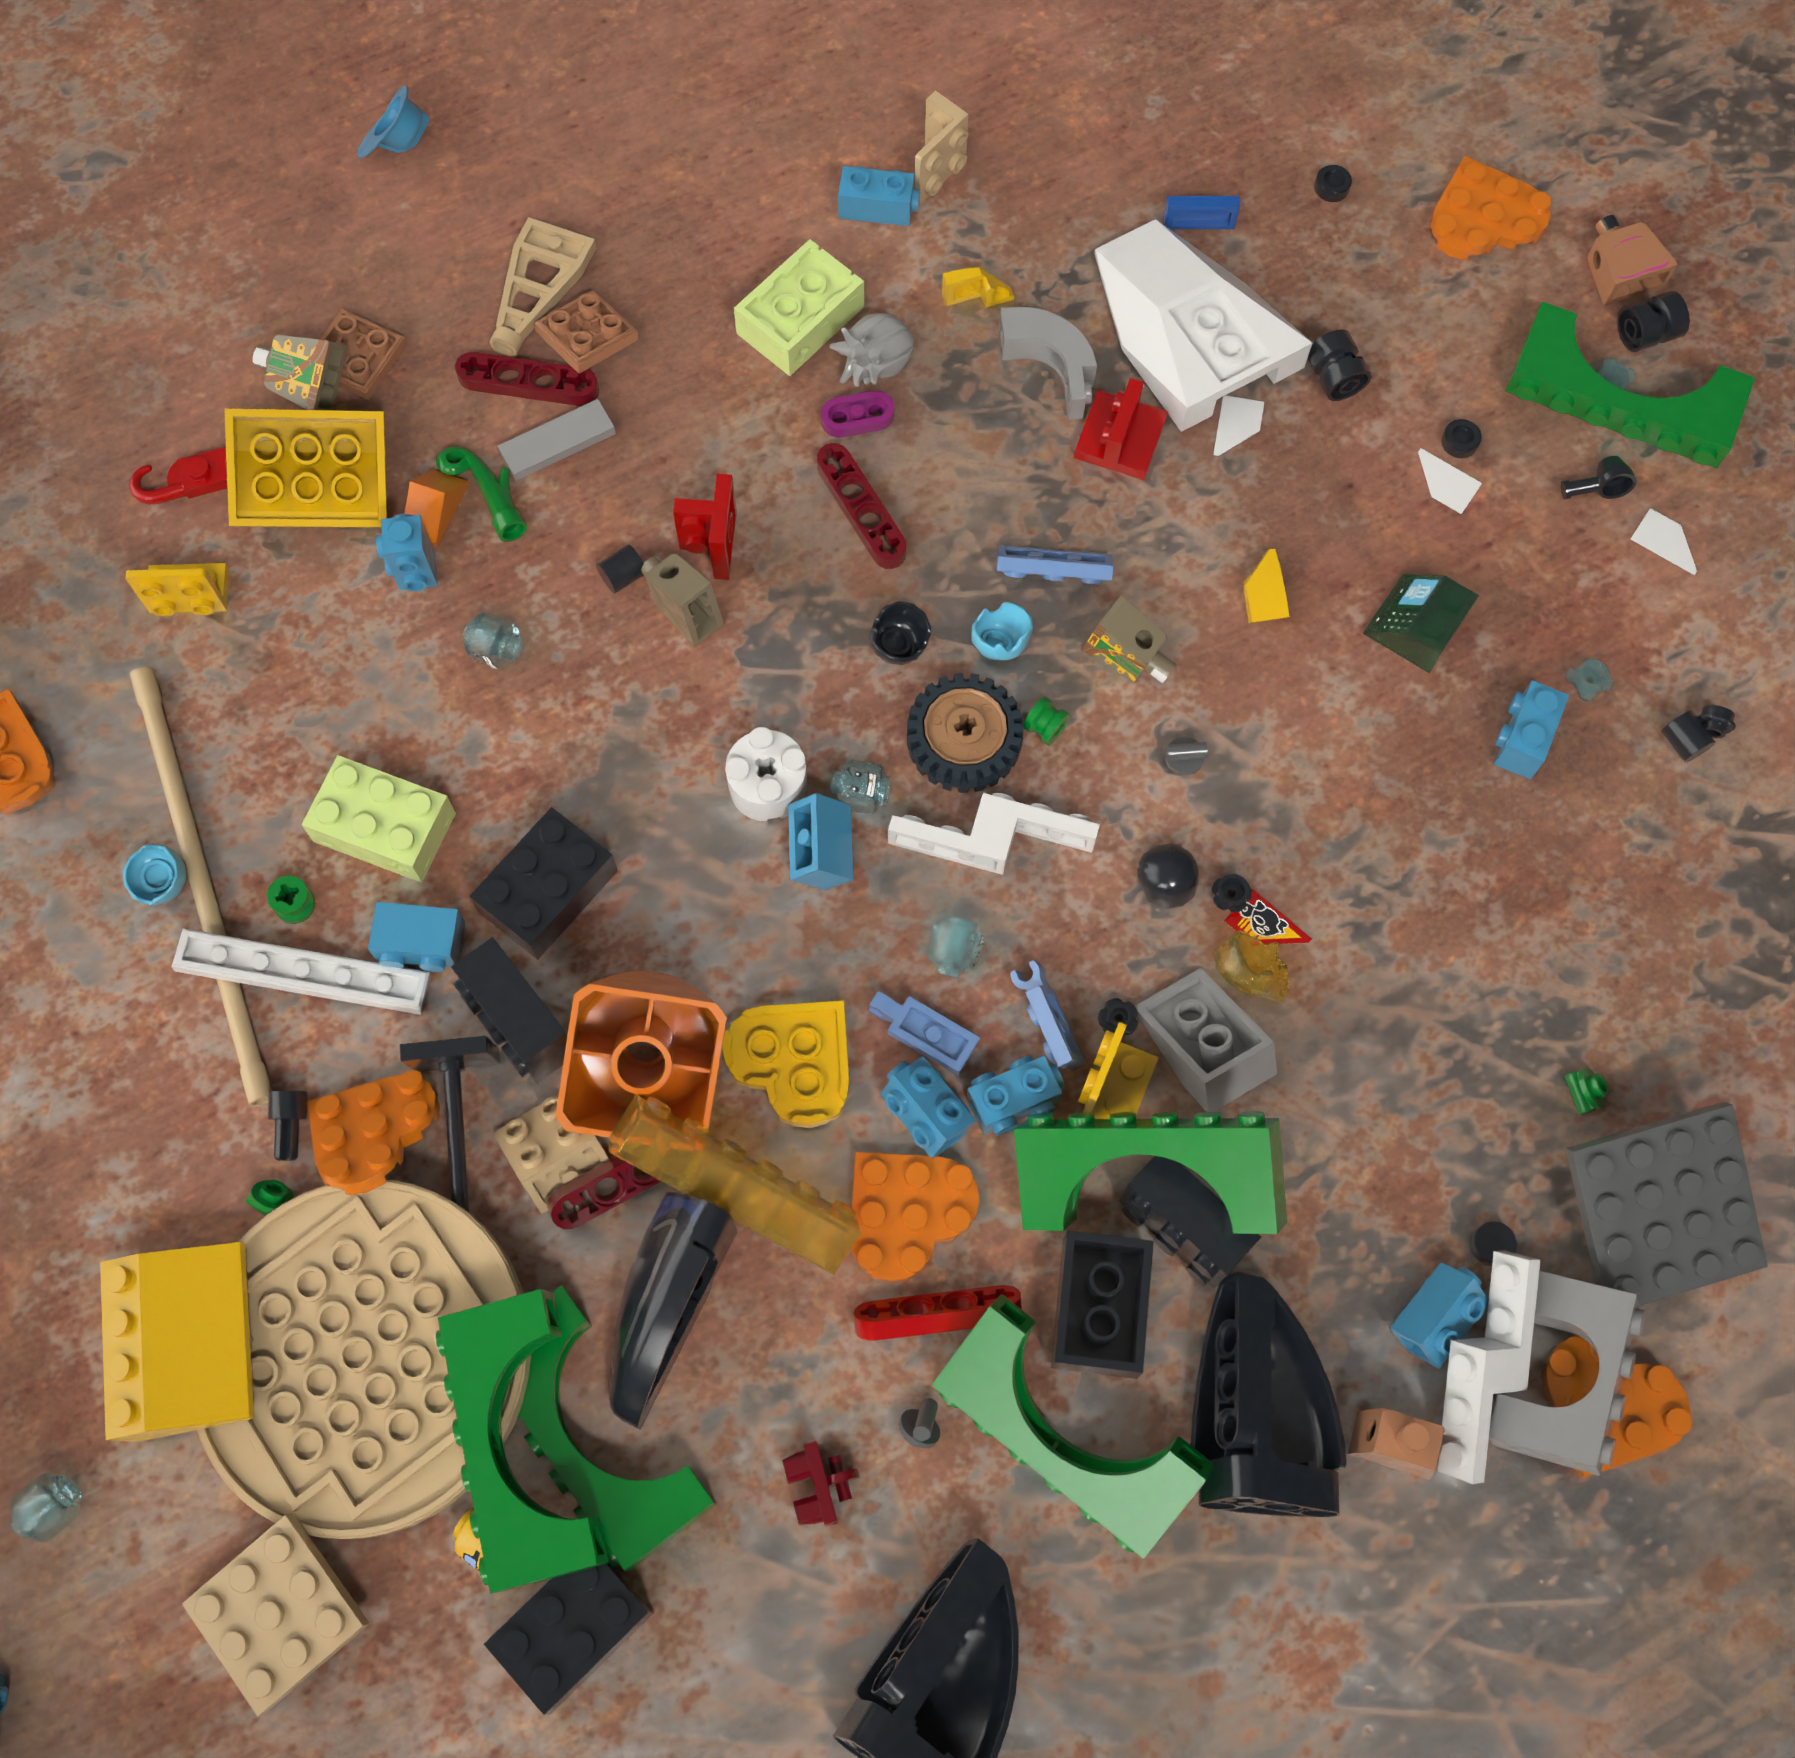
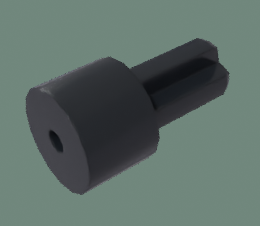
[268,1091,308,1161]

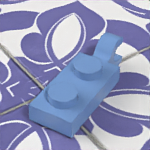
[1011,960,1086,1070]
[869,991,980,1076]

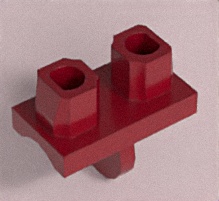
[782,1441,860,1527]

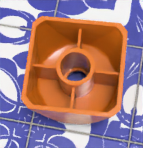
[555,971,727,1149]

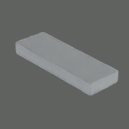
[497,399,616,481]

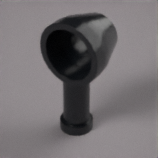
[1561,456,1637,500]

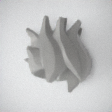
[829,313,914,387]

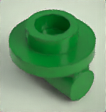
[1564,1068,1609,1115]
[246,1179,294,1216]

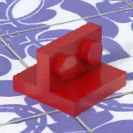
[1074,378,1168,480]
[673,473,737,580]

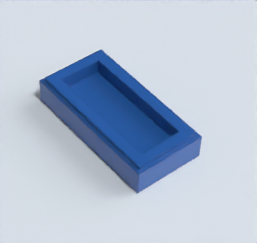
[1163,196,1240,230]

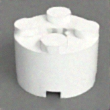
[725,727,807,821]

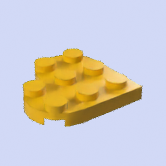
[722,1000,849,1128]

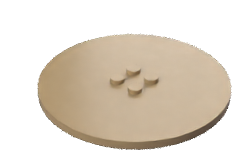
[197,1180,531,1539]

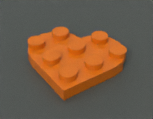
[1429,156,1552,260]
[0,688,55,815]
[307,1070,440,1195]
[850,1152,980,1284]
[1541,1335,1693,1479]

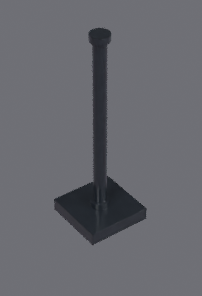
[400,1036,500,1212]

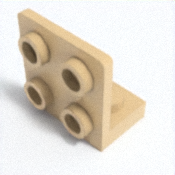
[915,90,969,204]
[494,1092,609,1214]

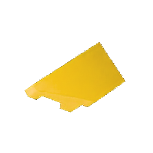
[1243,549,1290,623]

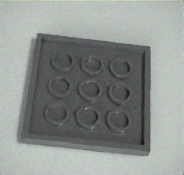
[1566,1102,1768,1306]

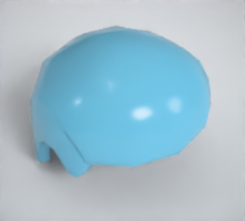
[971,602,1033,660]
[123,844,187,905]

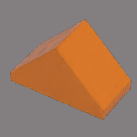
[405,469,469,547]

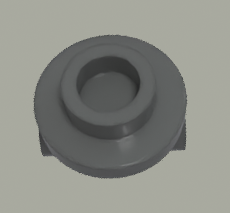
[1165,737,1208,775]
[898,1398,940,1448]

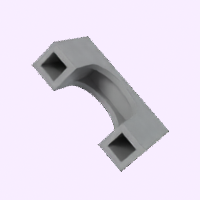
[1489,1271,1646,1476]

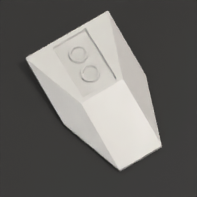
[1094,219,1312,432]

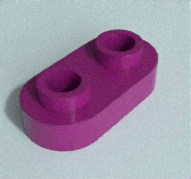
[821,391,894,438]

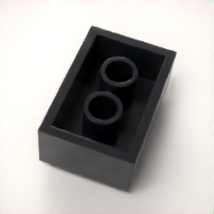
[469,807,618,960]
[451,937,567,1084]
[1119,1156,1261,1289]
[1051,1230,1154,1379]
[484,1563,654,1715]

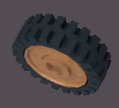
[907,673,1024,793]

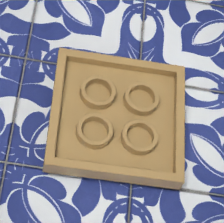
[182,1513,370,1717]

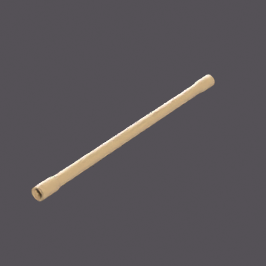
[130,667,272,1107]

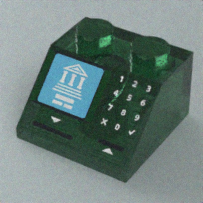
[1363,574,1479,673]

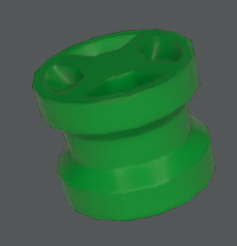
[1023,696,1071,746]
[266,875,316,924]

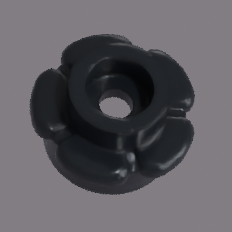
[1697,705,1736,738]
[1212,874,1252,913]
[1098,998,1138,1037]

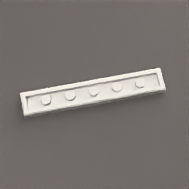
[172,928,431,1015]

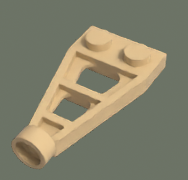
[489,217,596,357]

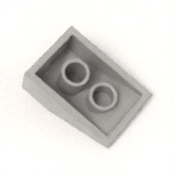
[1135,968,1277,1112]

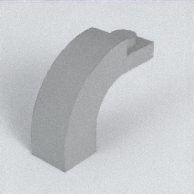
[999,307,1097,420]

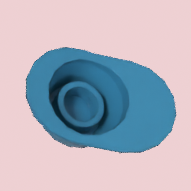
[357,85,429,158]

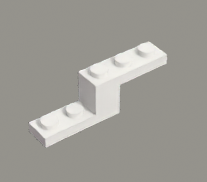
[888,793,1100,875]
[1437,1251,1540,1484]

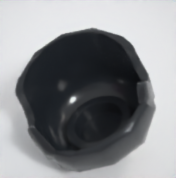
[869,601,932,665]
[1137,843,1199,909]

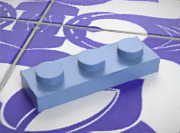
[997,545,1114,584]

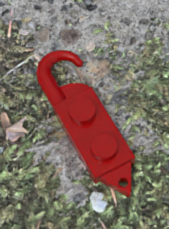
[129,446,227,505]

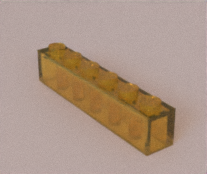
[608,1095,862,1275]

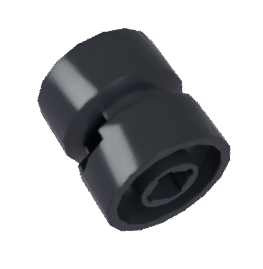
[1617,291,1690,353]
[1307,329,1372,401]

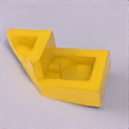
[942,267,1015,308]

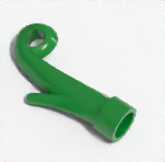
[436,446,527,542]

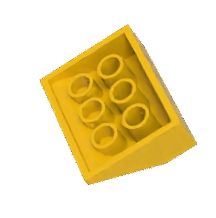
[224,408,387,528]
[100,1242,254,1442]

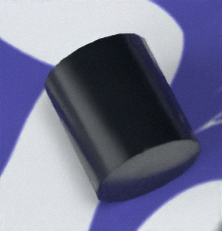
[596,544,644,594]
[1661,710,1716,763]

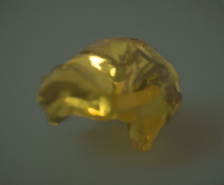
[1212,931,1289,1002]

